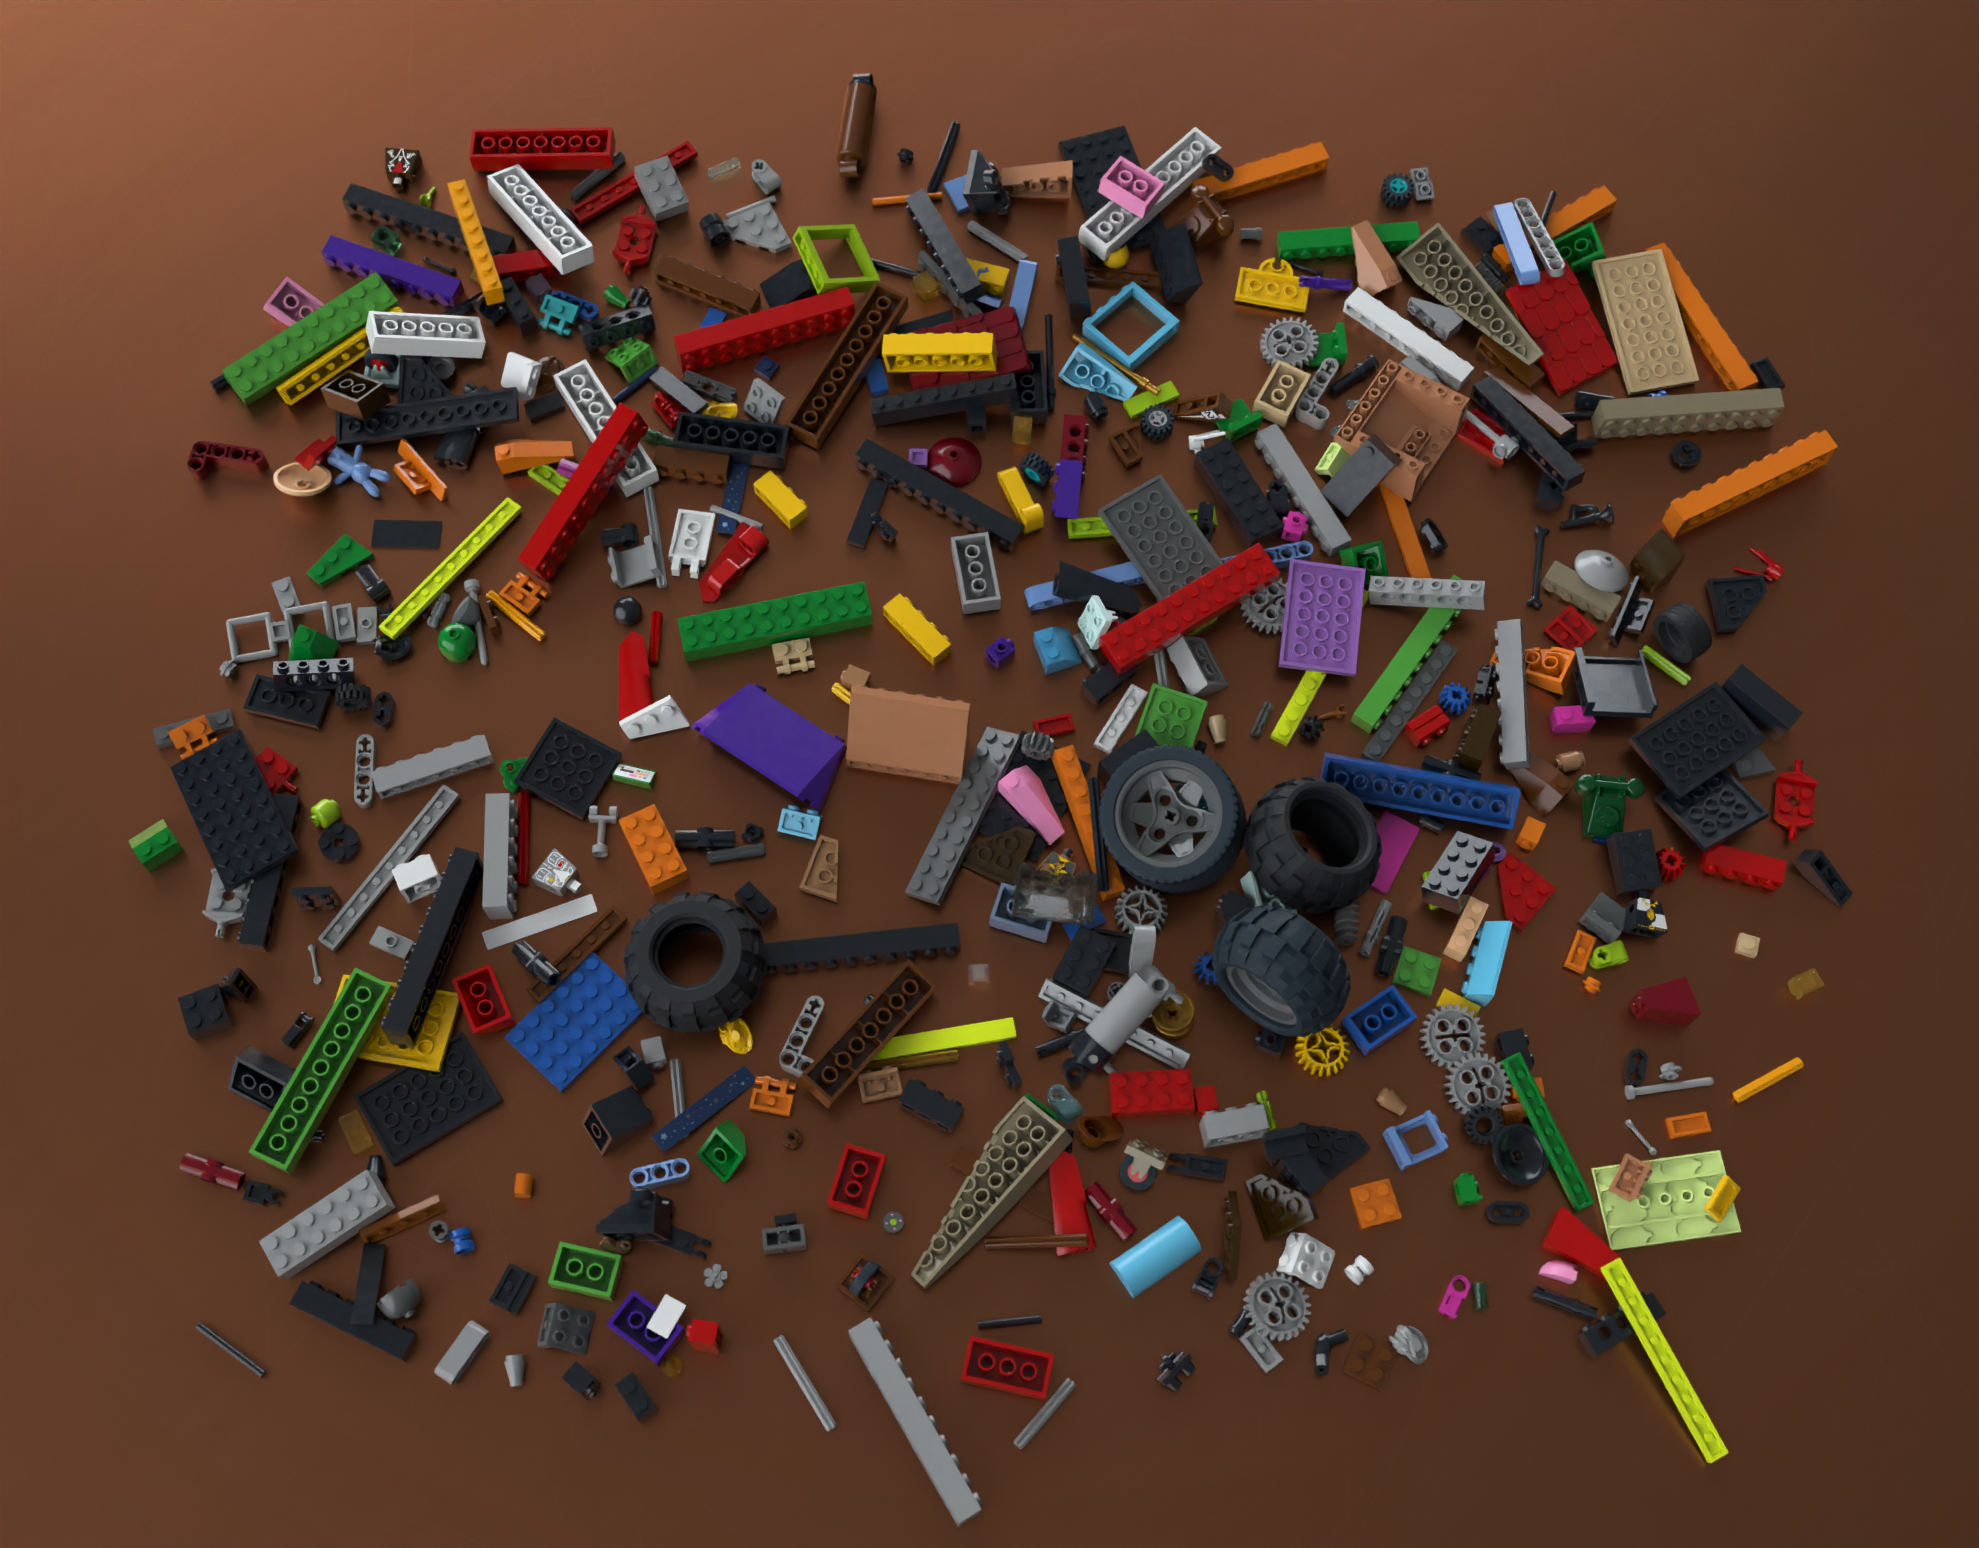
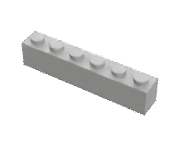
[371,734,494,800]

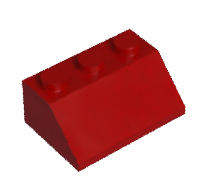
[452,964,516,1035]

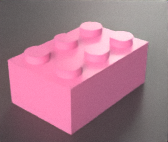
[1098,156,1165,219]

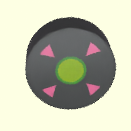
[883,1212,904,1234]

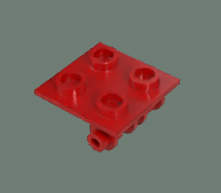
[650,392,689,429]

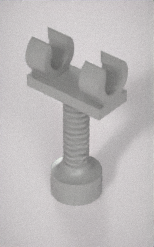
[588,805,618,857]

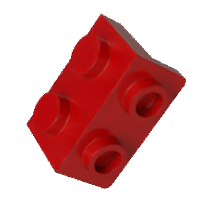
[295,435,338,471]

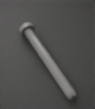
[1625,1077,1714,1100]

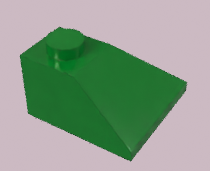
[1339,541,1389,585]
[288,624,340,661]
[696,1120,746,1184]

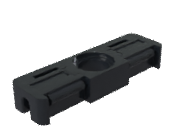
[1196,501,1216,542]

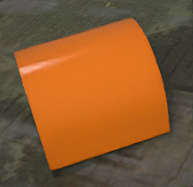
[514,1173,533,1198]

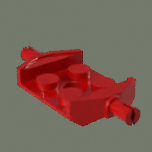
[612,204,657,275]
[1773,759,1818,841]

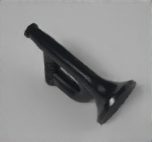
[1561,503,1614,529]

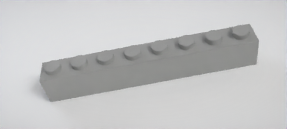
[1255,423,1352,557]
[1495,619,1530,770]

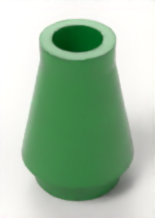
[603,284,631,310]

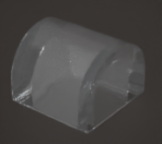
[968,964,989,982]

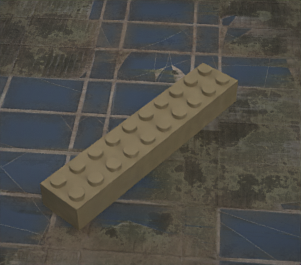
[1591,388,1785,438]

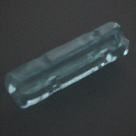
[707,157,741,179]

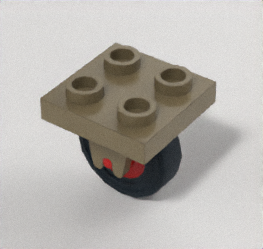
[1120,1138,1169,1190]

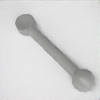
[308,944,322,985]
[1625,1119,1657,1155]

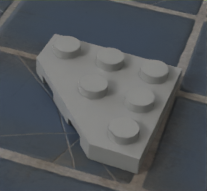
[723,202,792,253]

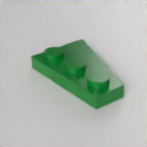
[306,533,374,587]

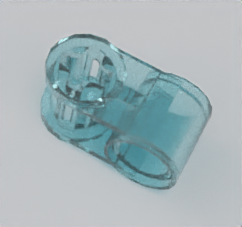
[1047,1084,1084,1125]

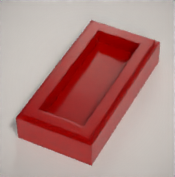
[1033,713,1075,738]

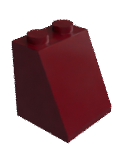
[1630,976,1701,1026]

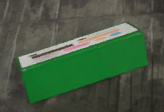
[612,762,657,790]

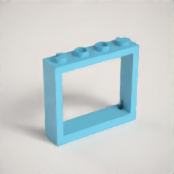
[1082,281,1180,371]

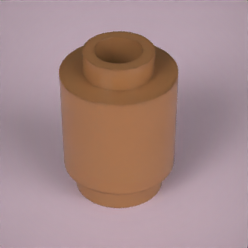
[1554,750,1585,773]

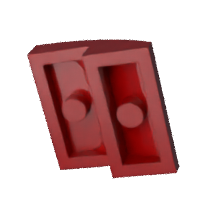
[1544,605,1598,651]

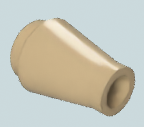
[1208,715,1227,744]

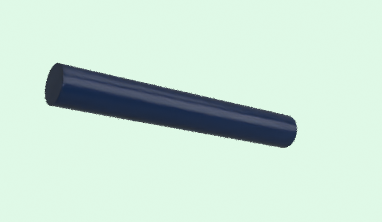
[612,366,657,404]

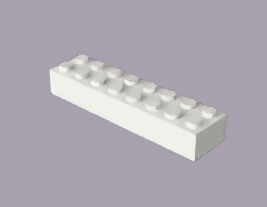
[487,164,594,275]
[553,359,659,497]

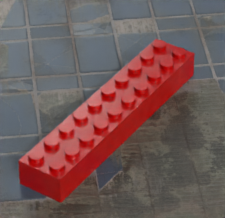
[673,287,855,373]
[517,403,649,582]
[1098,543,1280,675]

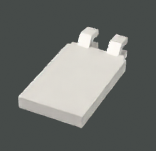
[668,509,716,579]

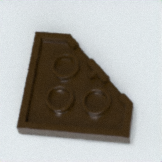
[961,826,1038,886]
[1246,1173,1319,1241]
[1223,1190,1242,1280]

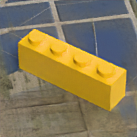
[883,593,951,666]

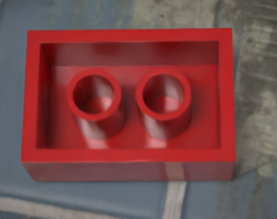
[827,1143,886,1220]

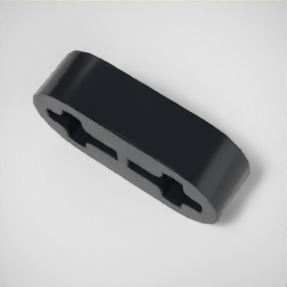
[1202,154,1234,182]
[373,692,395,729]
[1624,1049,1648,1088]

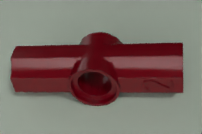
[179,1153,246,1191]
[1084,1181,1137,1242]

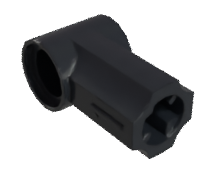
[600,523,639,547]
[355,564,391,602]

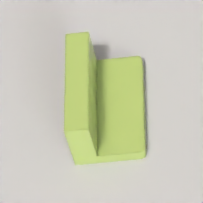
[1314,442,1351,478]

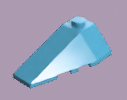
[1058,342,1138,401]

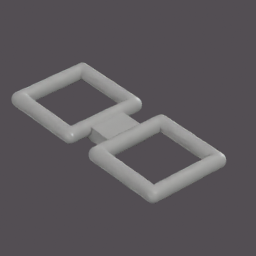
[226,601,336,663]

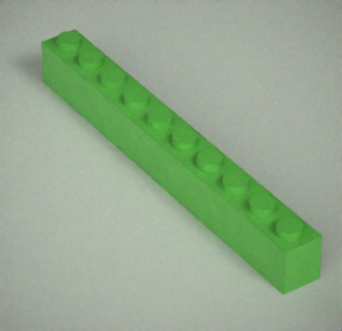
[1350,574,1462,734]

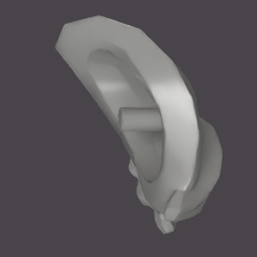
[1389,1325,1429,1364]

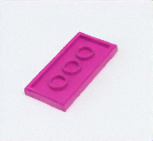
[1369,811,1420,895]

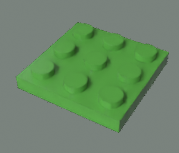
[1134,683,1208,748]

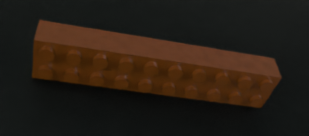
[785,281,908,450]

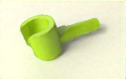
[420,187,436,208]

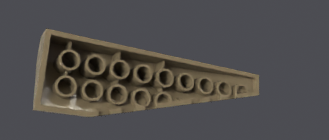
[1396,222,1544,366]
[911,1096,1073,1289]

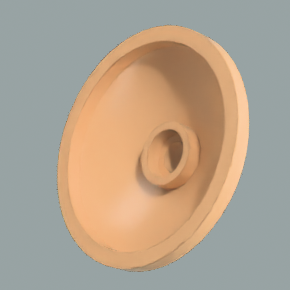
[273,462,332,497]

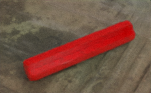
[648,611,662,664]

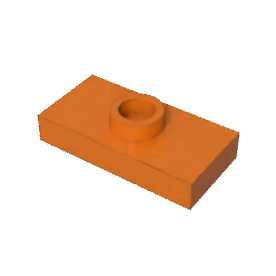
[1564,930,1597,974]

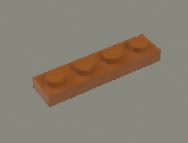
[358,1195,446,1244]

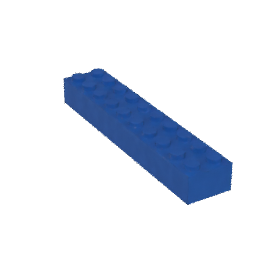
[1320,753,1521,830]

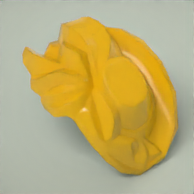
[702,401,738,419]
[719,1018,753,1054]

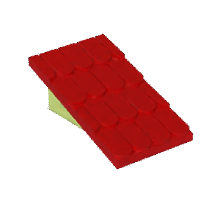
[1505,259,1618,397]

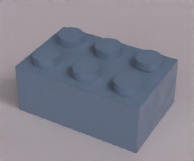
[989,882,1059,943]

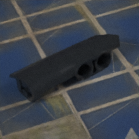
[433,386,490,469]
[1052,561,1142,614]

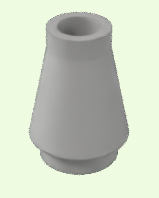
[504,1354,526,1387]

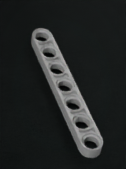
[1514,198,1565,277]

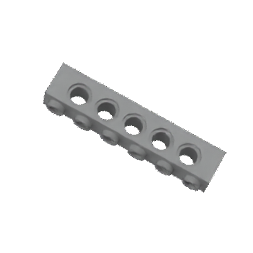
[1368,576,1487,610]

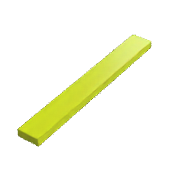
[872,1017,1017,1061]

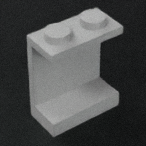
[607,535,663,589]

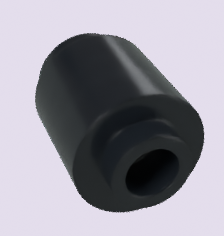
[1083,393,1108,421]

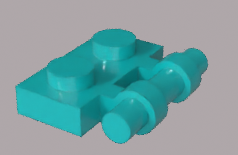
[537,294,581,336]

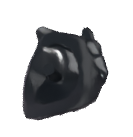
[372,634,412,660]

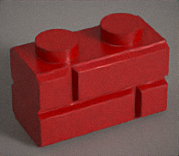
[1403,705,1451,747]

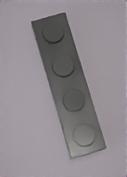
[153,708,236,749]

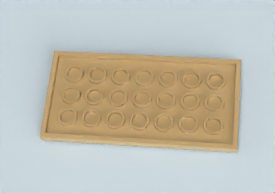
[1592,249,1699,395]

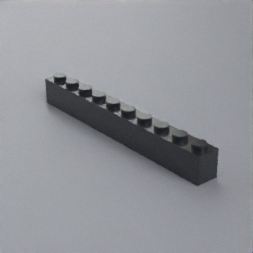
[342,183,516,256]
[855,439,1024,551]
[765,923,961,974]

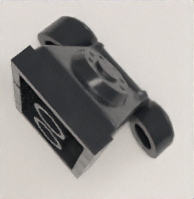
[963,150,1012,216]
[596,1187,674,1241]

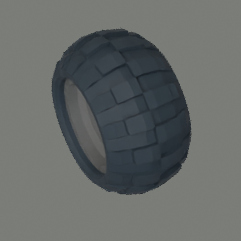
[1212,906,1350,1037]

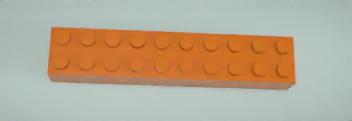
[1662,430,1838,538]

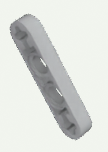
[354,734,376,808]

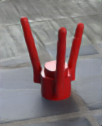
[1734,547,1785,582]

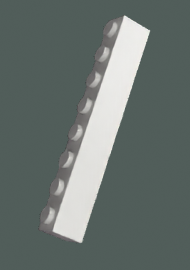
[1343,287,1474,391]

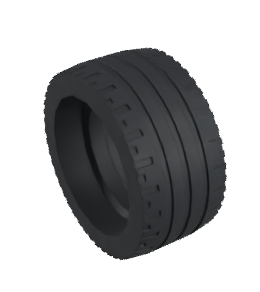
[1653,602,1712,663]

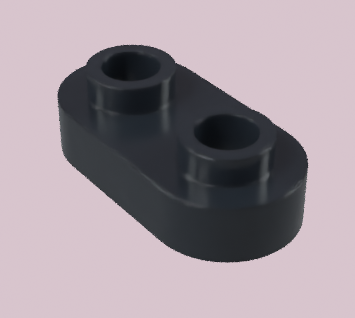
[1420,518,1448,552]
[1486,1201,1530,1224]

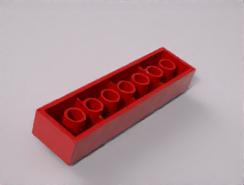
[469,127,616,171]

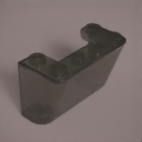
[1012,862,1098,925]

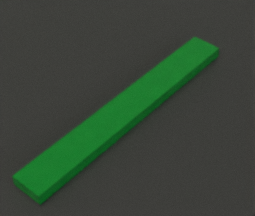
[1501,1052,1595,1212]

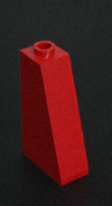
[1541,1207,1624,1281]

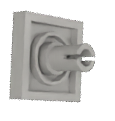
[743,378,786,424]

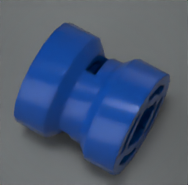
[449,1227,475,1255]

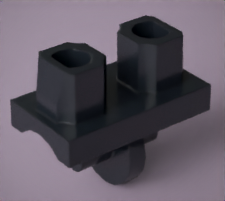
[1156,1351,1196,1391]

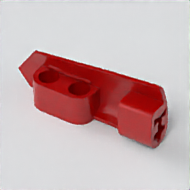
[699,522,770,603]
[619,631,654,721]
[1049,1151,1097,1256]

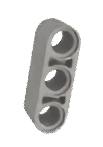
[434,1320,490,1385]

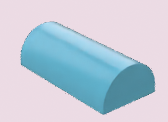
[1109,1216,1202,1299]

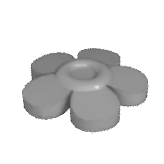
[704,1264,728,1289]

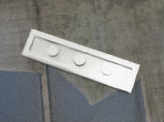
[1093,683,1148,755]

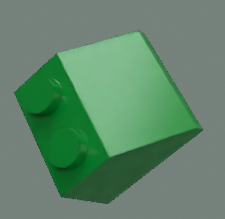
[128,819,184,872]

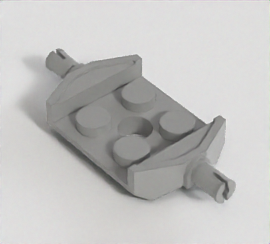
[202,868,252,938]

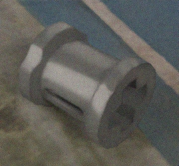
[429,1221,452,1243]

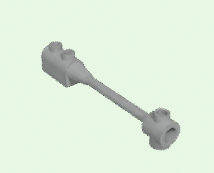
[1400,355,1520,460]

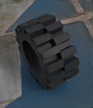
[335,683,371,711]
[1464,1105,1504,1145]

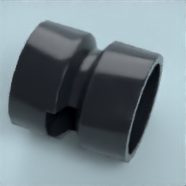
[699,213,731,247]

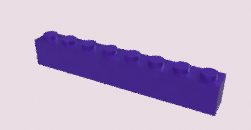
[321,235,464,307]

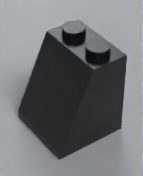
[581,1085,653,1157]

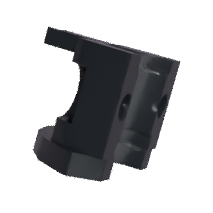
[472,294,507,326]

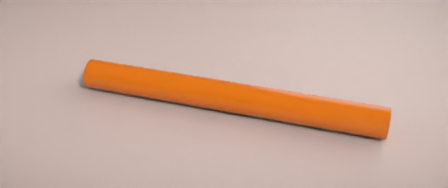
[872,192,942,206]

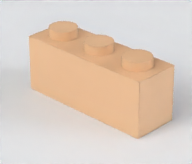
[1442,896,1489,962]

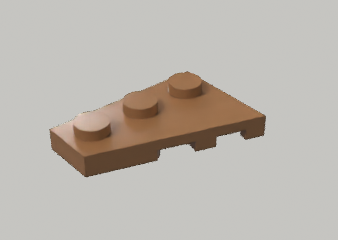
[799,835,839,902]

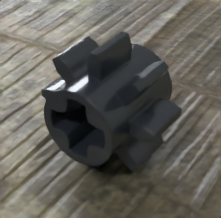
[629,285,653,307]
[1300,715,1325,740]

